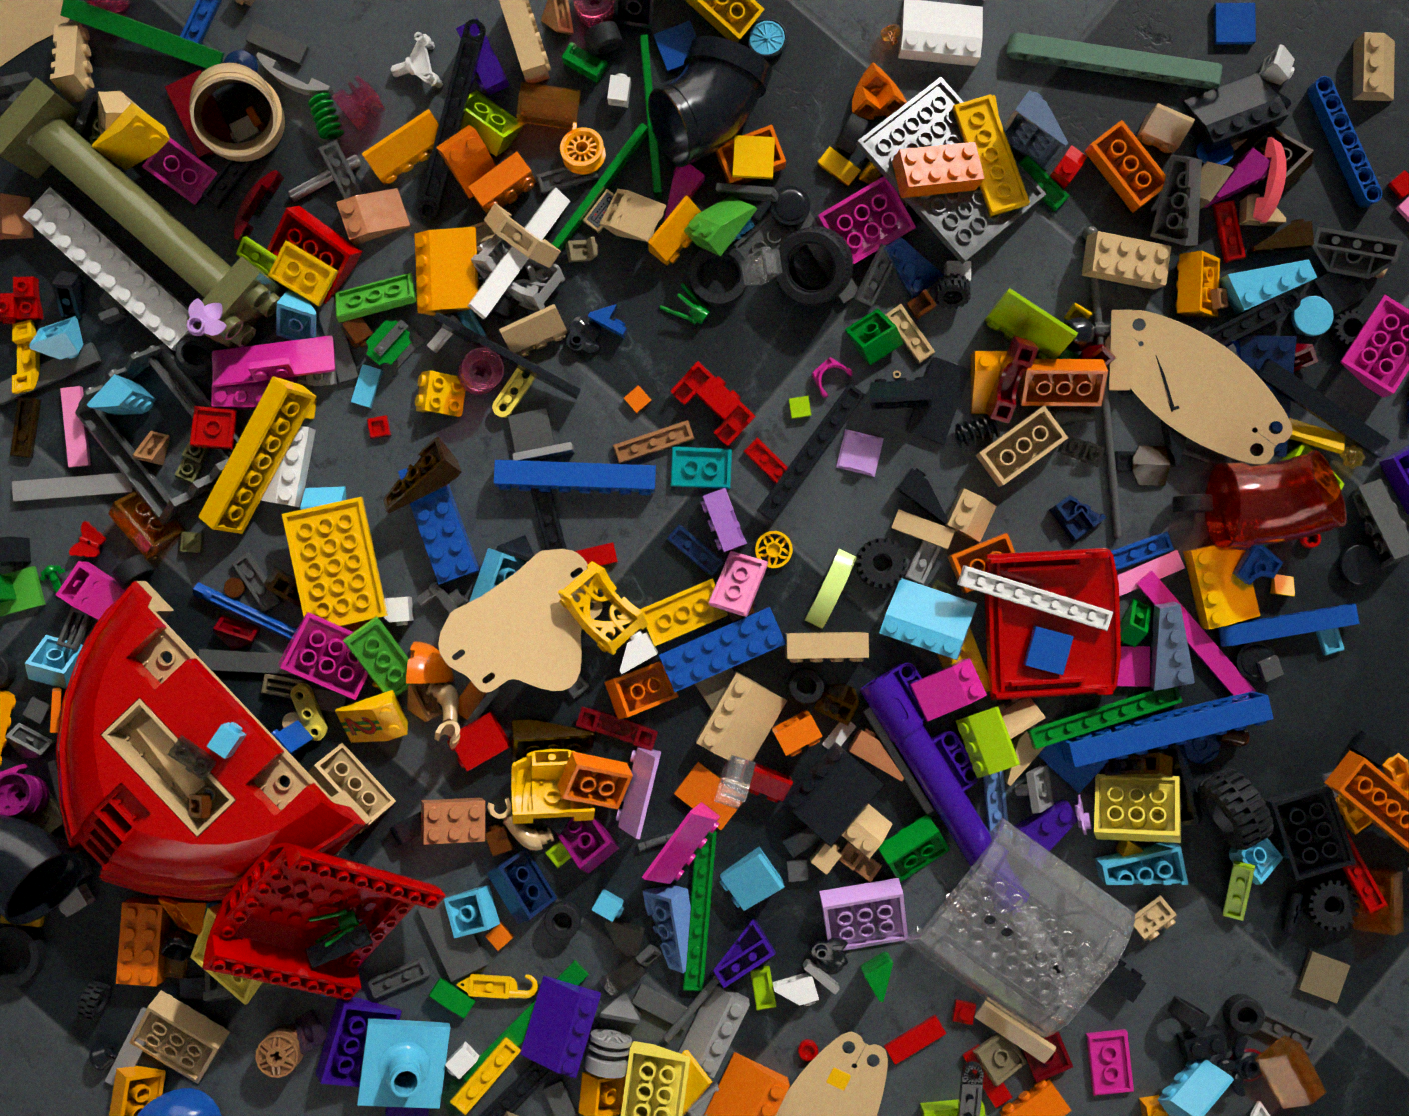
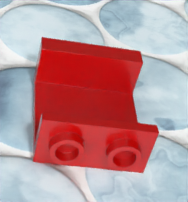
[447,710,511,771]

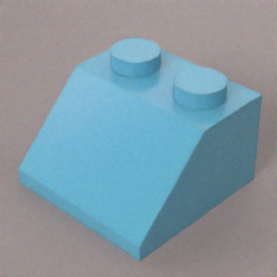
[300,487,346,510]
[25,635,83,689]
[444,885,500,938]

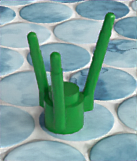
[659,283,710,325]
[309,908,359,947]

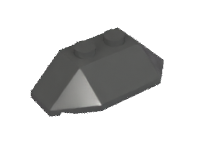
[1312,227,1403,279]

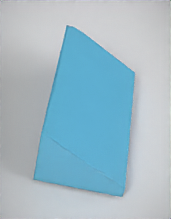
[457,309,488,338]

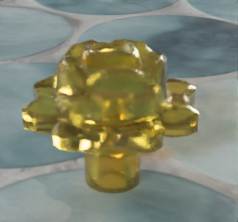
[1340,445,1365,469]

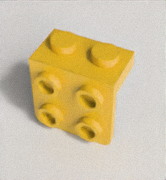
[415,370,467,417]

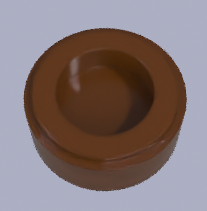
[224,578,246,598]

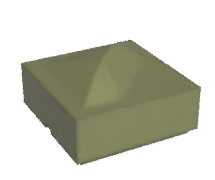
[180,532,204,553]

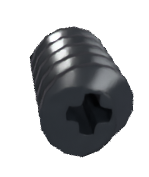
[955,415,1000,448]

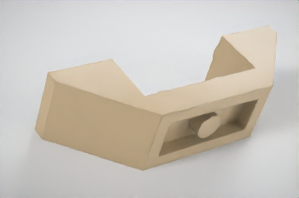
[484,203,561,268]

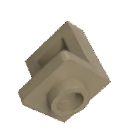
[565,237,599,263]

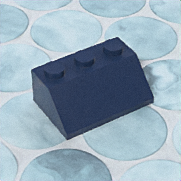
[486,848,557,925]

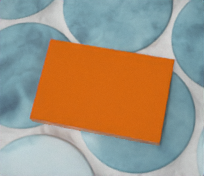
[50,687,62,733]
[674,761,745,830]

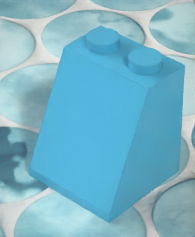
[719,846,784,911]

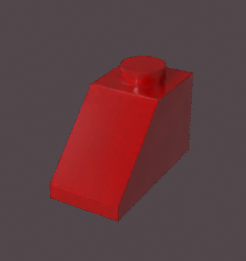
[1050,145,1088,189]

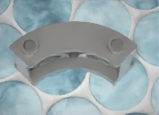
[471,234,565,311]

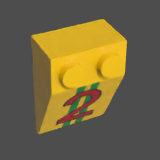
[335,690,408,743]

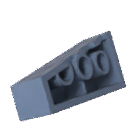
[1149,601,1195,691]

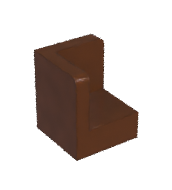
[906,289,937,321]

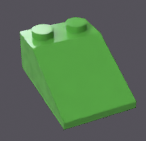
[684,196,757,256]

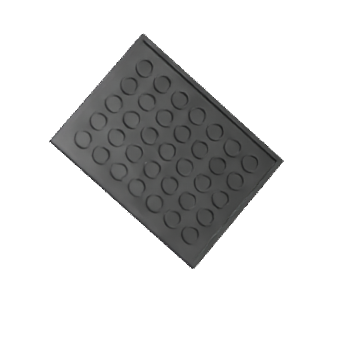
[855,77,1046,264]

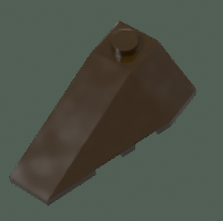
[383,436,462,513]
[511,720,595,764]

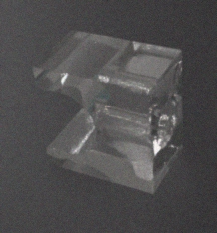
[714,755,756,809]

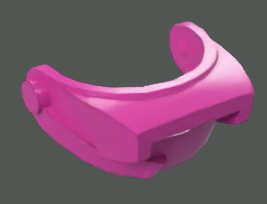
[811,357,853,398]

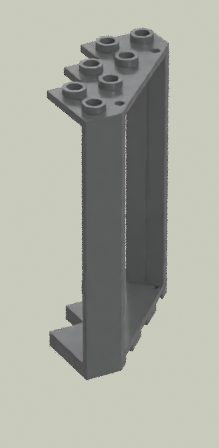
[75,343,239,525]

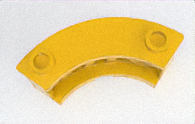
[558,562,648,655]

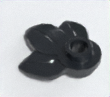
[566,316,601,353]
[811,938,848,972]

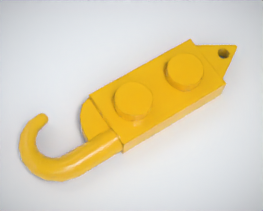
[457,974,538,999]

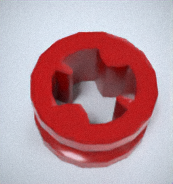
[1299,530,1321,548]

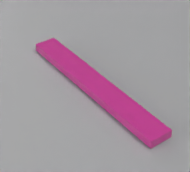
[1136,571,1256,696]

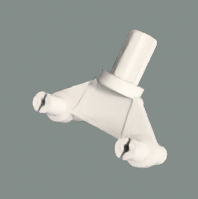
[391,32,443,88]

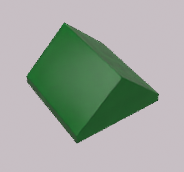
[860,951,893,1002]

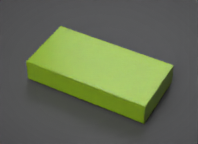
[750,966,776,1010]

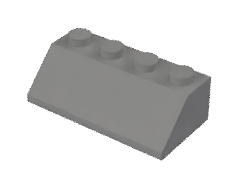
[678,984,750,1078]

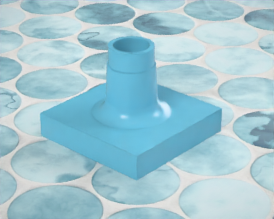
[357,1018,450,1109]

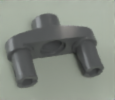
[416,581,469,632]

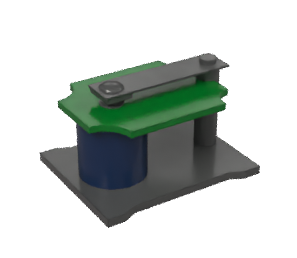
[362,314,426,378]

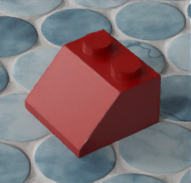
[745,762,793,803]

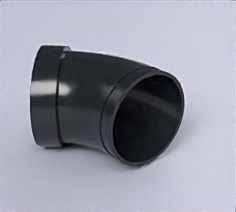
[648,36,773,167]
[0,814,86,925]

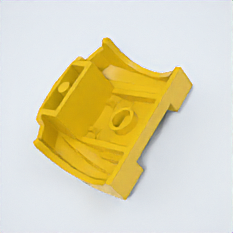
[511,749,595,824]

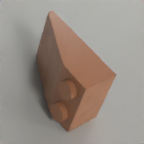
[336,188,411,245]

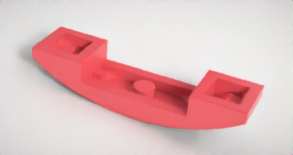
[1253,137,1286,223]

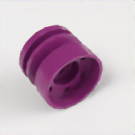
[0,773,49,818]

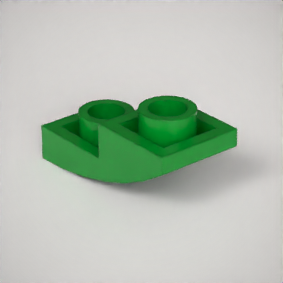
[428,978,476,1018]

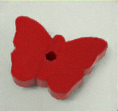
[69,521,106,557]

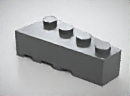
[1351,479,1409,569]

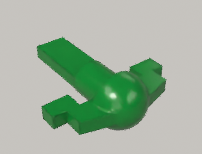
[40,565,65,593]

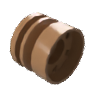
[255,1024,308,1078]

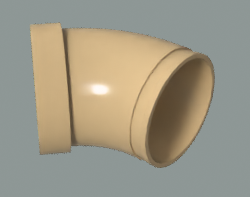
[189,63,285,162]

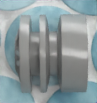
[584,1029,632,1078]

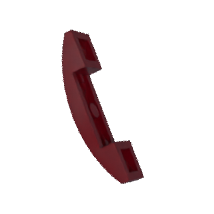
[234,170,285,242]
[576,706,658,751]

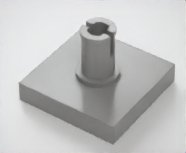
[1015,765,1054,813]

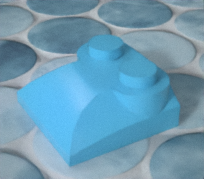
[1229,838,1283,885]

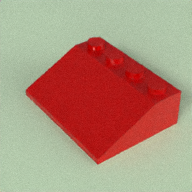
[267,206,362,304]

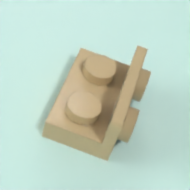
[1128,895,1177,942]

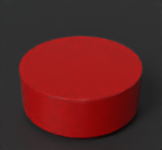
[798,1039,818,1062]

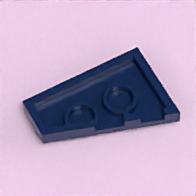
[883,237,944,299]

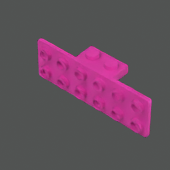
[212,336,336,387]

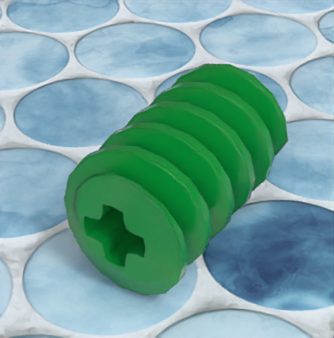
[308,93,344,139]

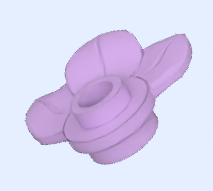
[187,298,227,336]
[1074,795,1092,835]

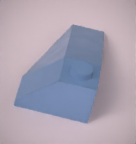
[643,885,691,973]

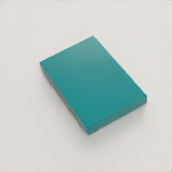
[671,447,732,489]

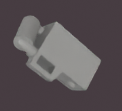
[297,370,338,386]

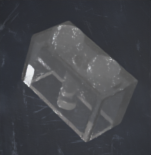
[741,247,782,285]

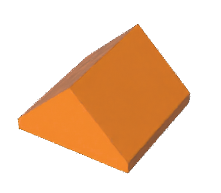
[158,896,207,935]

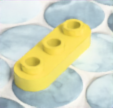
[492,368,535,418]
[290,683,328,741]

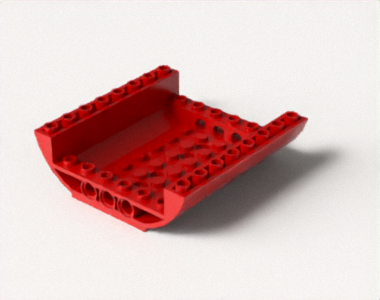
[203,842,446,1001]

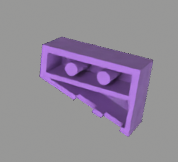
[700,488,747,553]

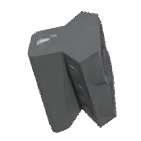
[0,72,33,113]

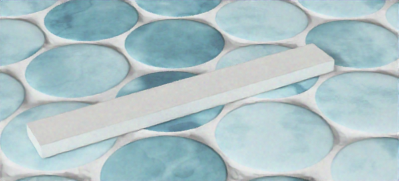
[467,187,570,319]
[957,565,1113,631]

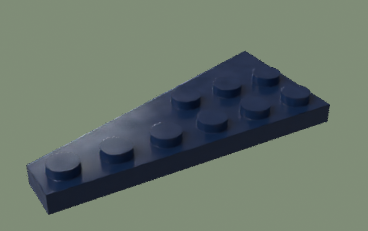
[1234,335,1297,457]

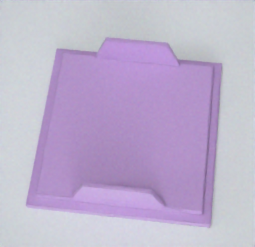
[836,429,884,477]

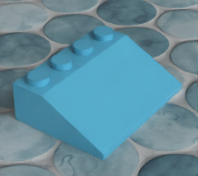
[879,578,977,661]

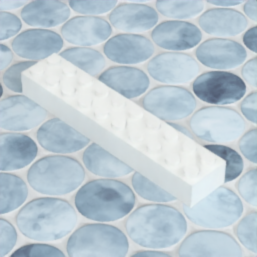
[23,187,197,351]

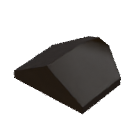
[1132,445,1170,486]
[814,684,860,726]

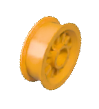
[560,127,606,175]

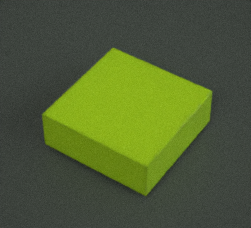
[788,396,811,419]
[545,840,571,868]

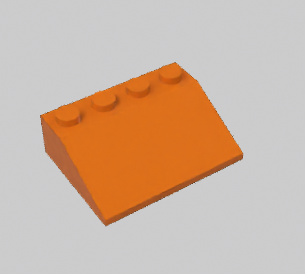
[704,1052,790,1116]

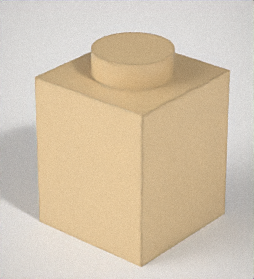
[809,840,842,874]

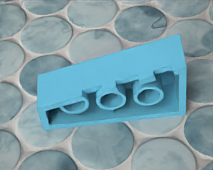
[1219,259,1317,315]

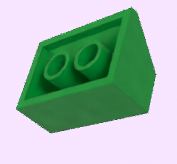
[878,814,950,883]

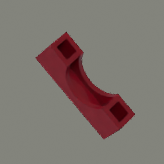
[985,336,1039,423]

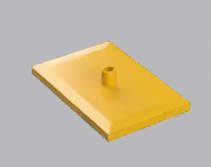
[282,497,388,626]

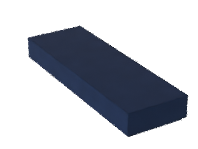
[667,524,725,577]

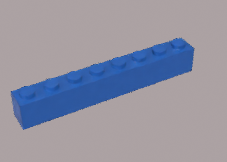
[494,460,656,496]

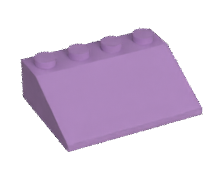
[616,747,661,839]
[819,878,908,951]

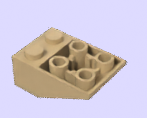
[599,189,666,242]

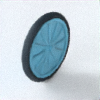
[746,18,788,59]

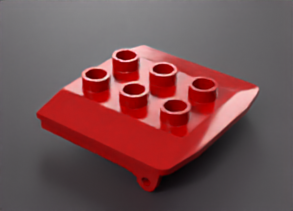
[985,548,1121,700]

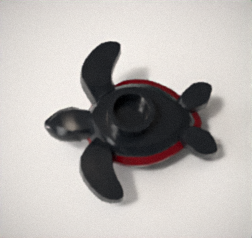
[1216,1036,1276,1097]

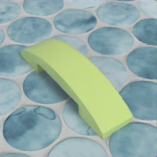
[805,549,856,629]

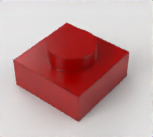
[952,999,976,1025]

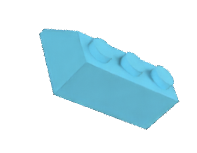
[87,374,156,415]
[469,548,528,602]
[1157,1059,1234,1116]

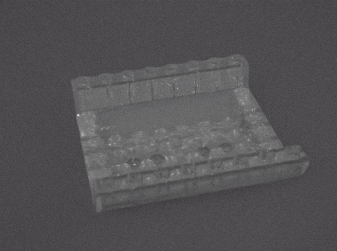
[905,818,1135,1038]

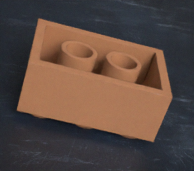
[421,798,485,845]

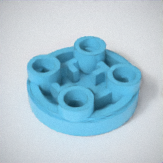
[1291,296,1334,337]

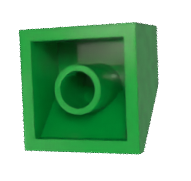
[845,309,903,365]

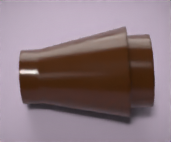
[1216,729,1249,747]

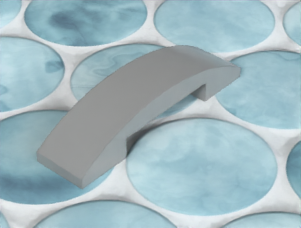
[256,52,334,97]

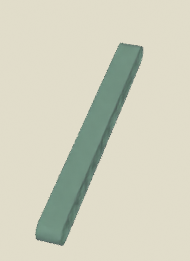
[1006,32,1223,89]

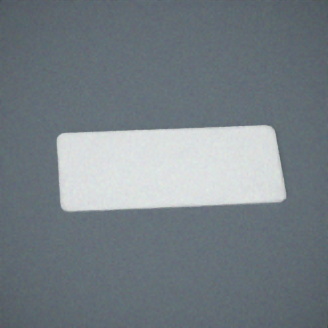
[822,722,856,749]

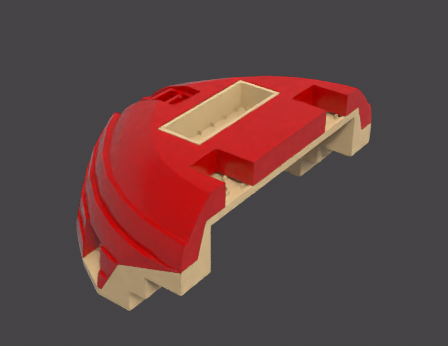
[56,581,372,901]

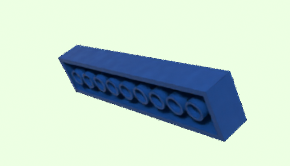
[1060,691,1274,769]

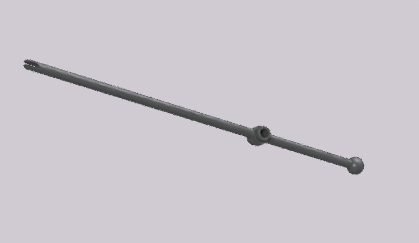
[1082,226,1122,539]

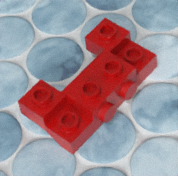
[0,276,43,324]
[670,361,756,447]

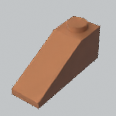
[848,728,904,781]

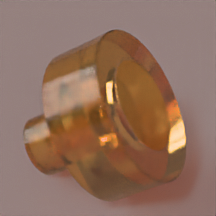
[880,24,901,45]

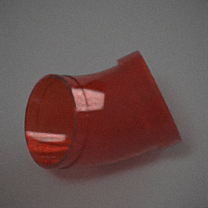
[1205,450,1347,550]

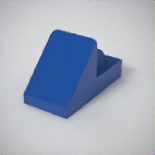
[588,304,628,338]

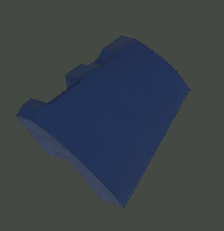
[1049,495,1107,542]

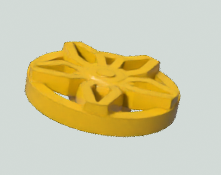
[755,531,793,568]

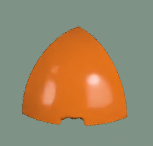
[852,62,907,119]
[406,641,454,684]

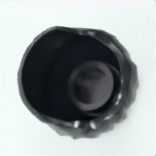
[1063,317,1094,351]
[161,929,197,962]

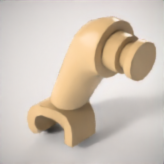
[426,683,460,749]
[487,798,554,851]

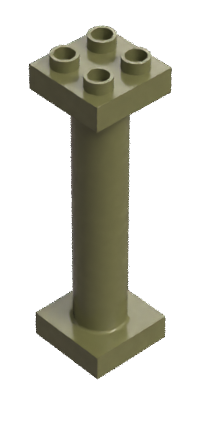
[0,77,285,348]

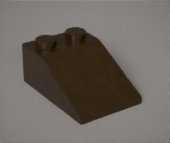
[1237,128,1314,192]

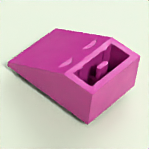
[56,561,126,620]

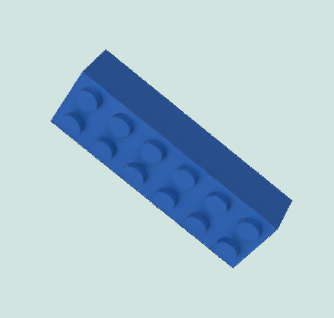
[398,465,480,585]
[659,607,786,692]

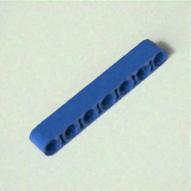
[1307,76,1382,208]
[1218,603,1360,647]

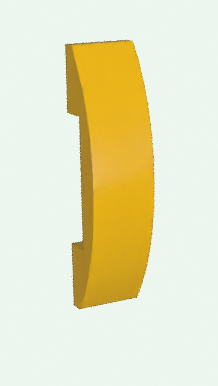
[12,320,40,395]

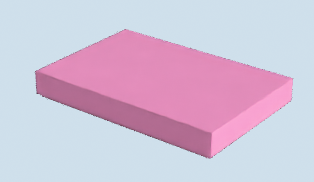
[709,550,768,617]

